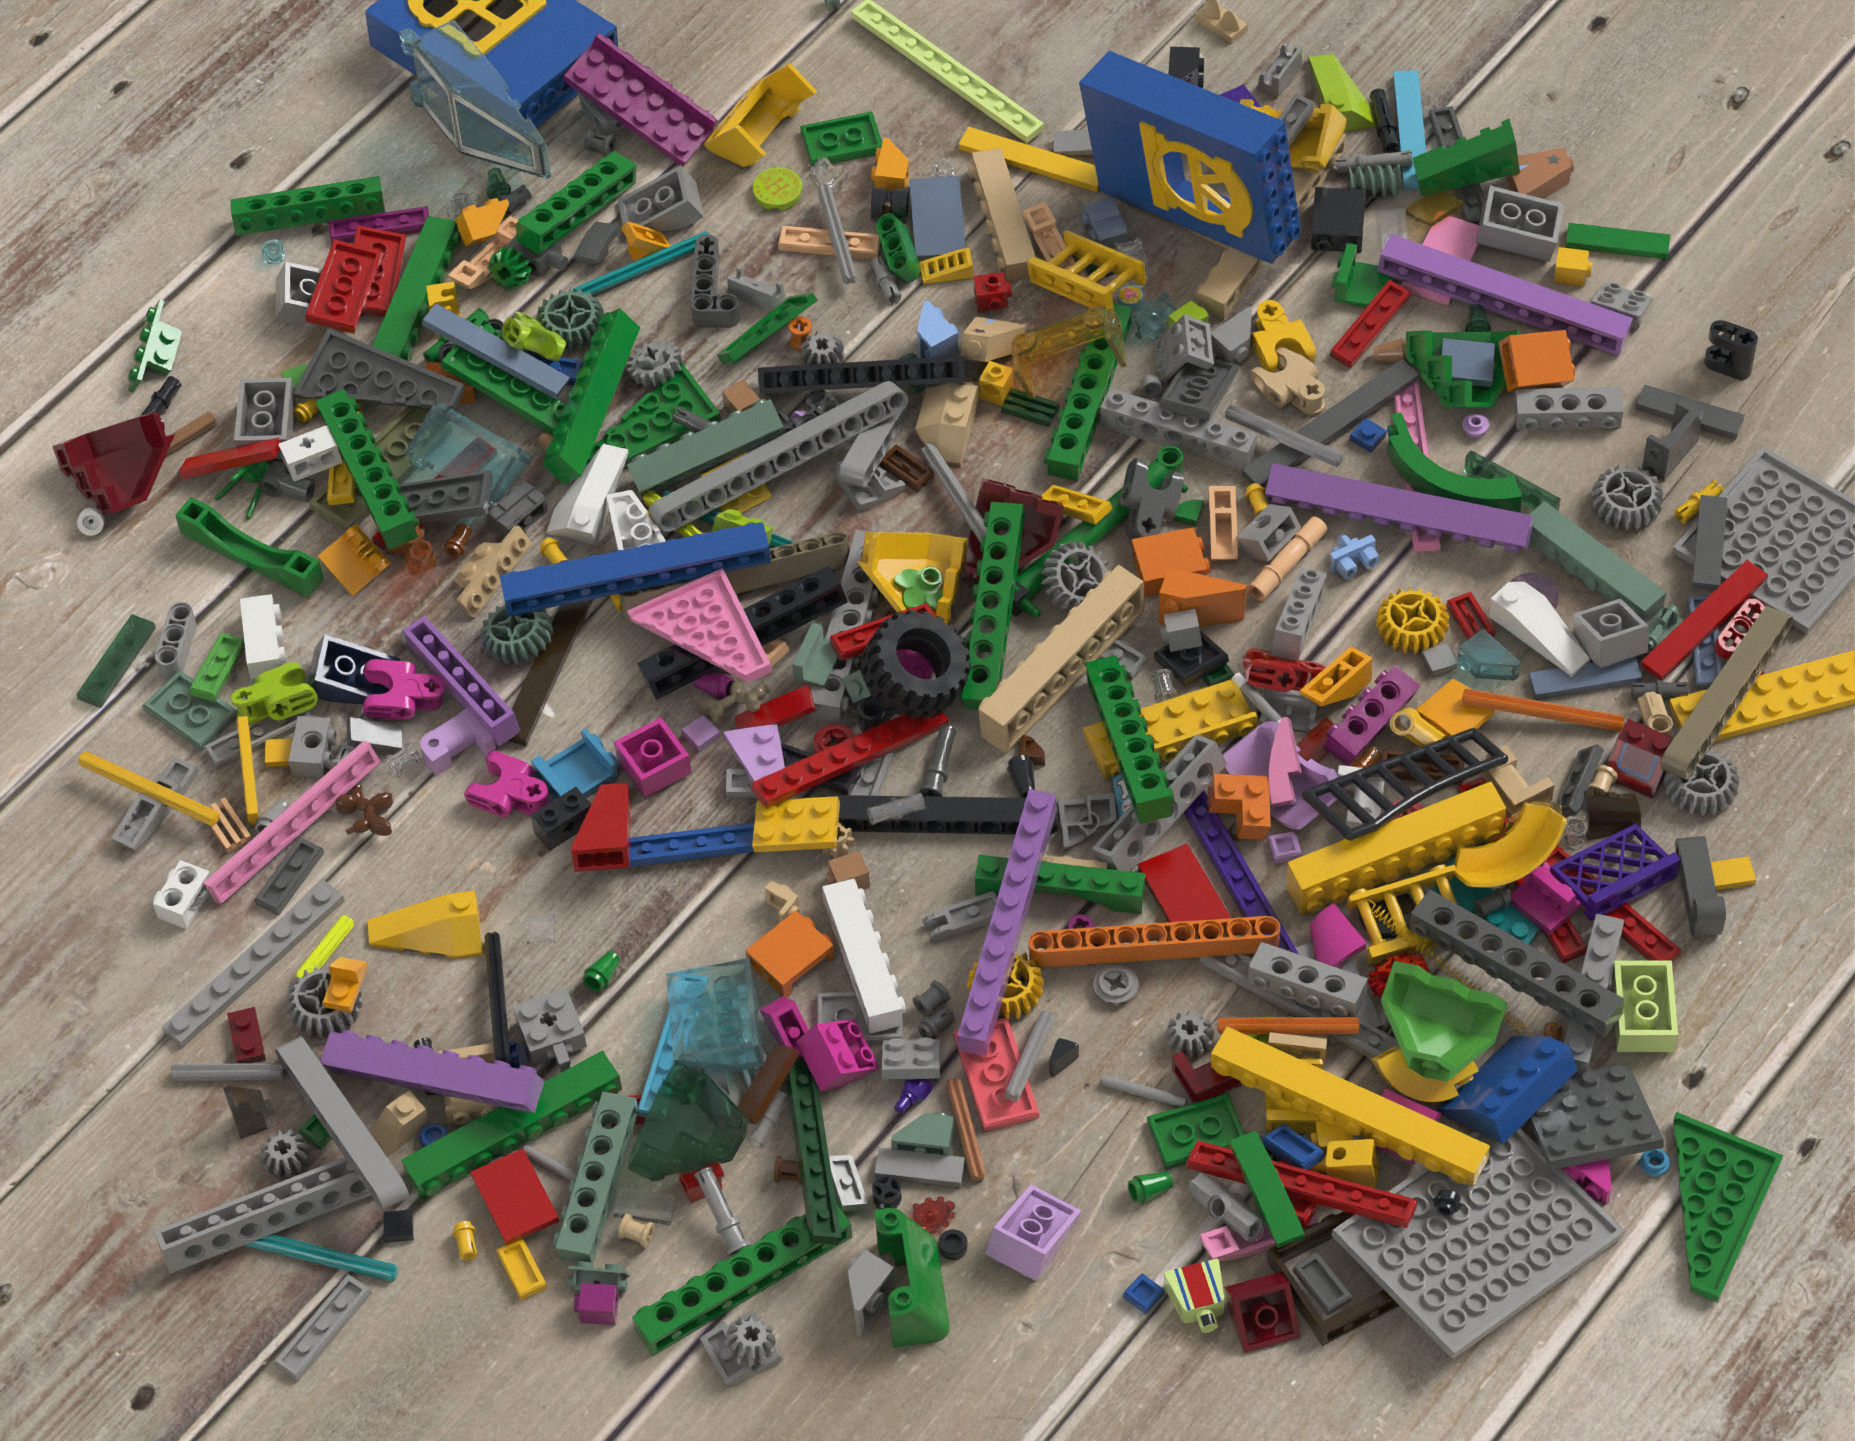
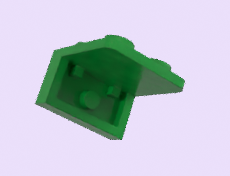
[1332,243,1394,307]

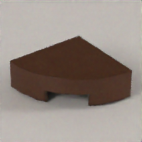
[1018,735,1045,766]

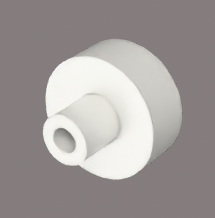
[77,507,105,536]

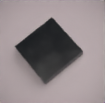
[1153,630,1229,687]

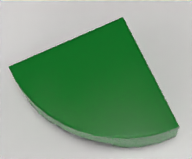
[1172,500,1204,526]

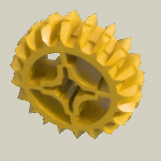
[1376,586,1449,655]
[967,951,1044,1020]

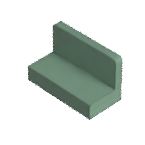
[792,622,839,688]

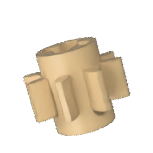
[823,823,855,859]

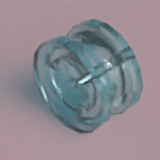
[261,239,286,265]

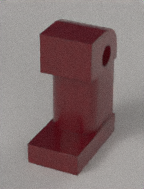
[1172,1051,1243,1103]

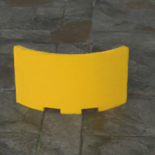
[1454,803,1567,887]

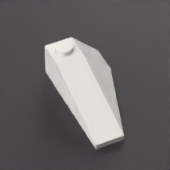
[547,444,629,546]
[606,490,666,550]
[1489,581,1590,677]

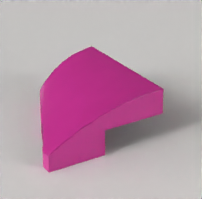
[1309,903,1367,969]

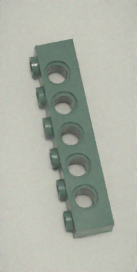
[553,1091,638,1263]

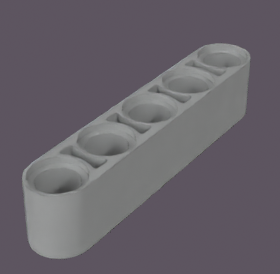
[839,404,909,488]

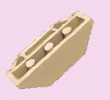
[915,381,980,467]

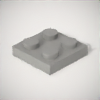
[882,1037,940,1080]

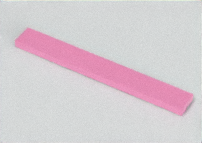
[1394,380,1441,552]
[204,740,381,905]

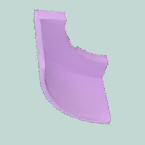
[1223,721,1347,830]

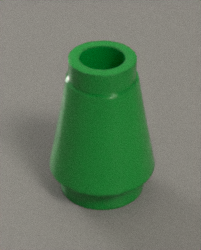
[583,951,620,992]
[1128,1171,1173,1204]

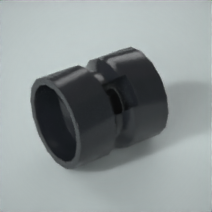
[871,187,909,221]

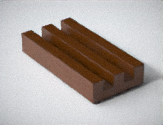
[879,445,935,493]

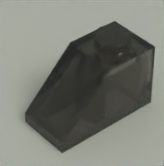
[223,1086,275,1139]

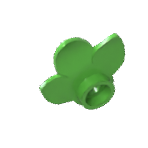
[894,566,943,610]

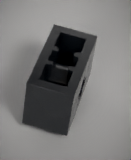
[531,787,591,851]

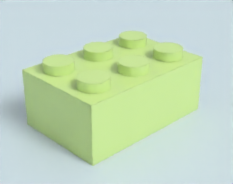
[1611,961,1678,1052]

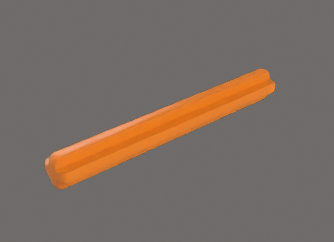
[1217,1017,1360,1035]

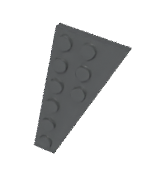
[293,328,466,410]

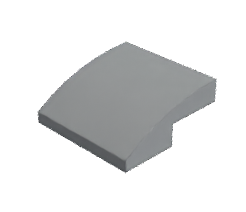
[700,1309,783,1387]

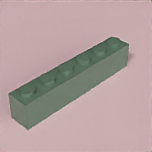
[627,399,786,497]
[1529,501,1666,623]

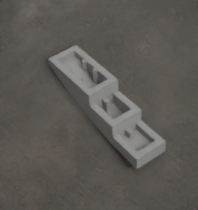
[111,756,199,851]

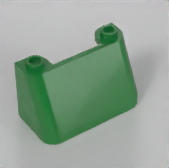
[874,1208,950,1348]

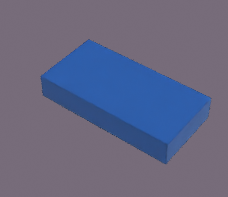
[1262,1124,1325,1170]

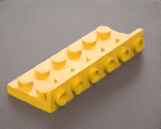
[1083,679,1258,780]

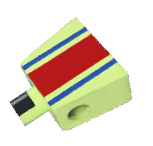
[1164,1258,1225,1333]

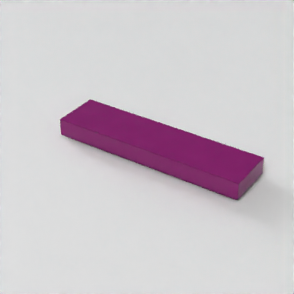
[328,206,429,245]

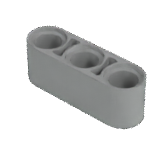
[155,602,197,680]

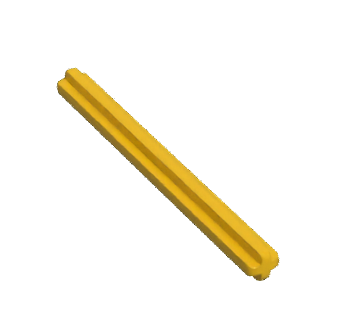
[78,751,219,826]

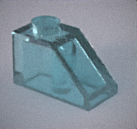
[1458,629,1521,681]

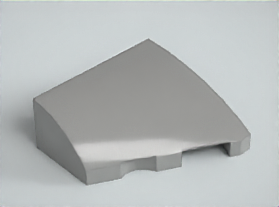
[834,461,906,512]
[1057,793,1117,850]

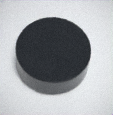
[938,1229,968,1260]

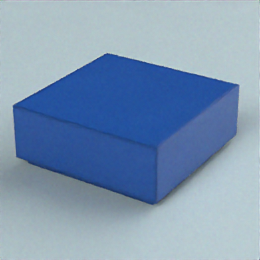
[1123,1273,1165,1315]

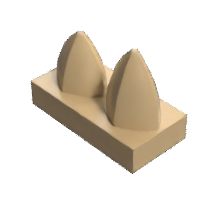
[1195,0,1248,44]

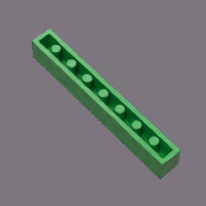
[372,216,462,362]
[542,308,640,484]
[401,1050,622,1199]

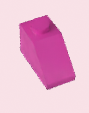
[759,996,809,1058]

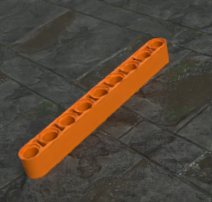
[1028,916,1280,968]

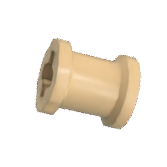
[1588,765,1618,796]
[618,1213,655,1248]

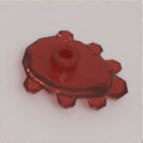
[913,1196,955,1234]

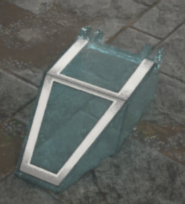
[399,21,551,179]

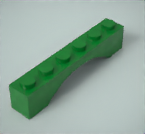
[175,497,324,598]
[975,855,1145,915]

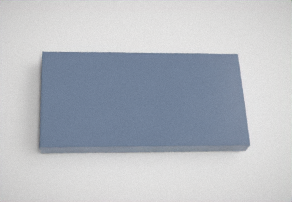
[909,176,966,262]

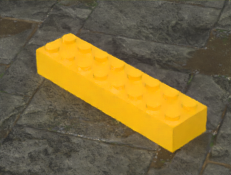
[1286,781,1506,916]

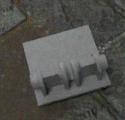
[1591,282,1653,329]

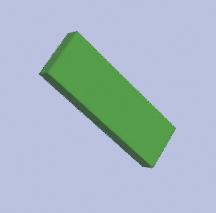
[189,633,245,702]

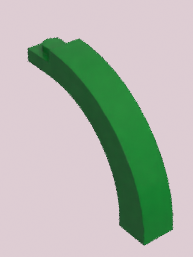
[1387,412,1522,513]

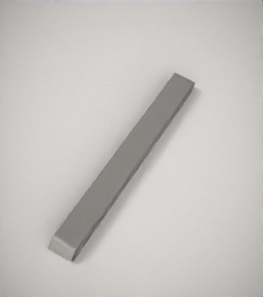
[649,381,908,532]

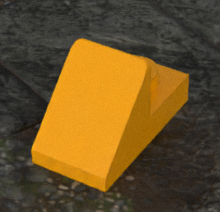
[621,221,670,261]
[323,957,368,1013]

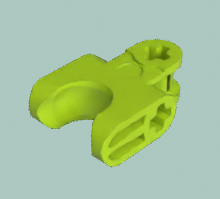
[502,311,566,362]
[231,662,318,725]

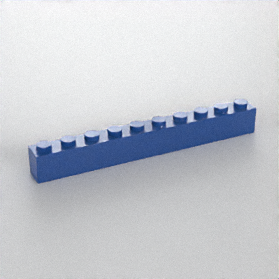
[499,522,771,616]

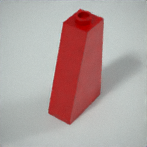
[571,783,631,872]

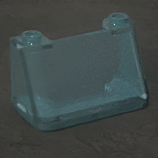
[404,400,534,506]

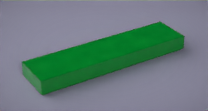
[1565,223,1671,260]

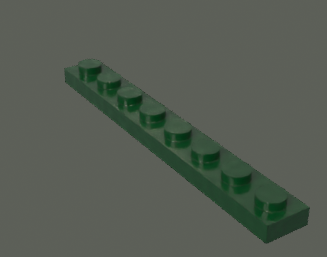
[786,1057,842,1245]

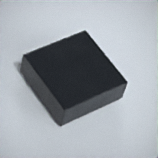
[383,1209,414,1242]

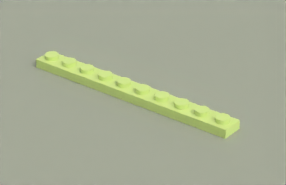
[851,0,1044,143]

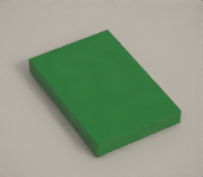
[800,111,882,168]
[1147,1093,1245,1170]

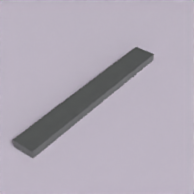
[1242,359,1419,487]

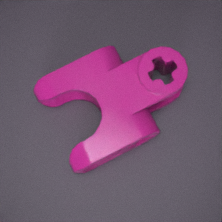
[363,659,446,720]
[464,751,550,818]

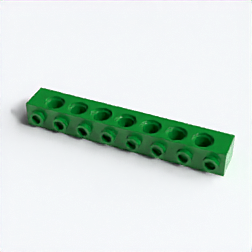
[1044,303,1132,481]
[315,389,419,550]
[959,502,1026,710]
[1085,655,1175,824]
[632,1205,852,1356]

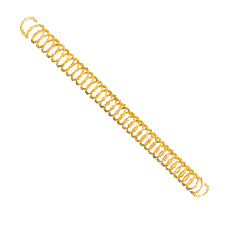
[1364,899,1533,1036]

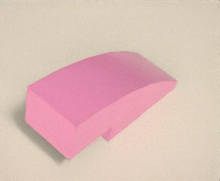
[1269,717,1302,808]

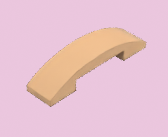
[1023,201,1087,278]
[448,216,518,289]

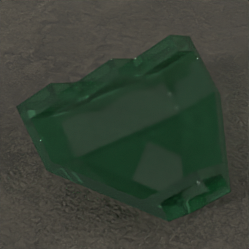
[627,1060,748,1182]

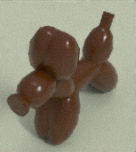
[335,784,394,836]

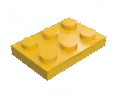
[752,796,840,853]

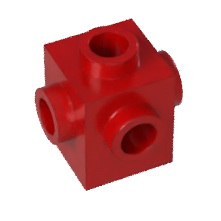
[973,272,1012,312]

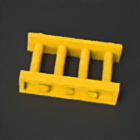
[1027,230,1147,315]
[1346,865,1466,967]

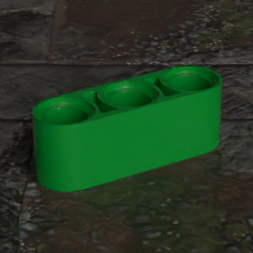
[876,213,921,283]

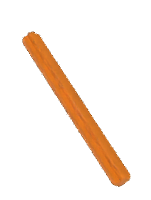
[1462,689,1625,731]

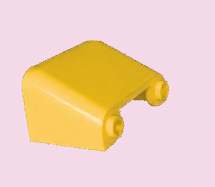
[1240,99,1347,173]

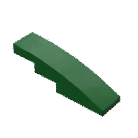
[1229,1131,1305,1247]

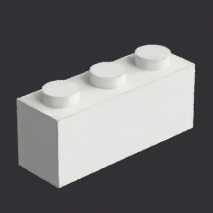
[240,594,287,679]

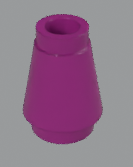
[693,673,735,700]

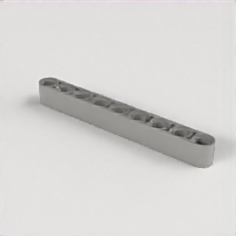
[275,1036,409,1211]

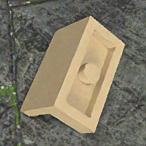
[1268,1032,1328,1063]

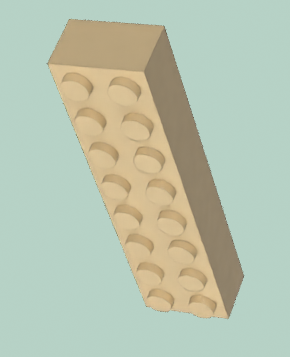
[978,564,1145,755]

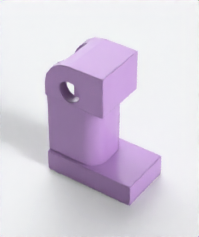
[420,708,496,776]

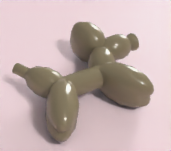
[696,681,770,722]

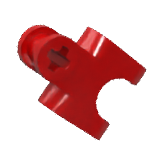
[1243,648,1326,692]

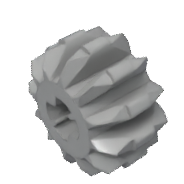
[801,330,844,365]
[1165,1009,1214,1060]
[260,1129,309,1179]
[725,1315,776,1368]

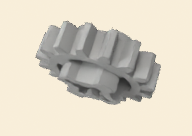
[626,339,683,386]

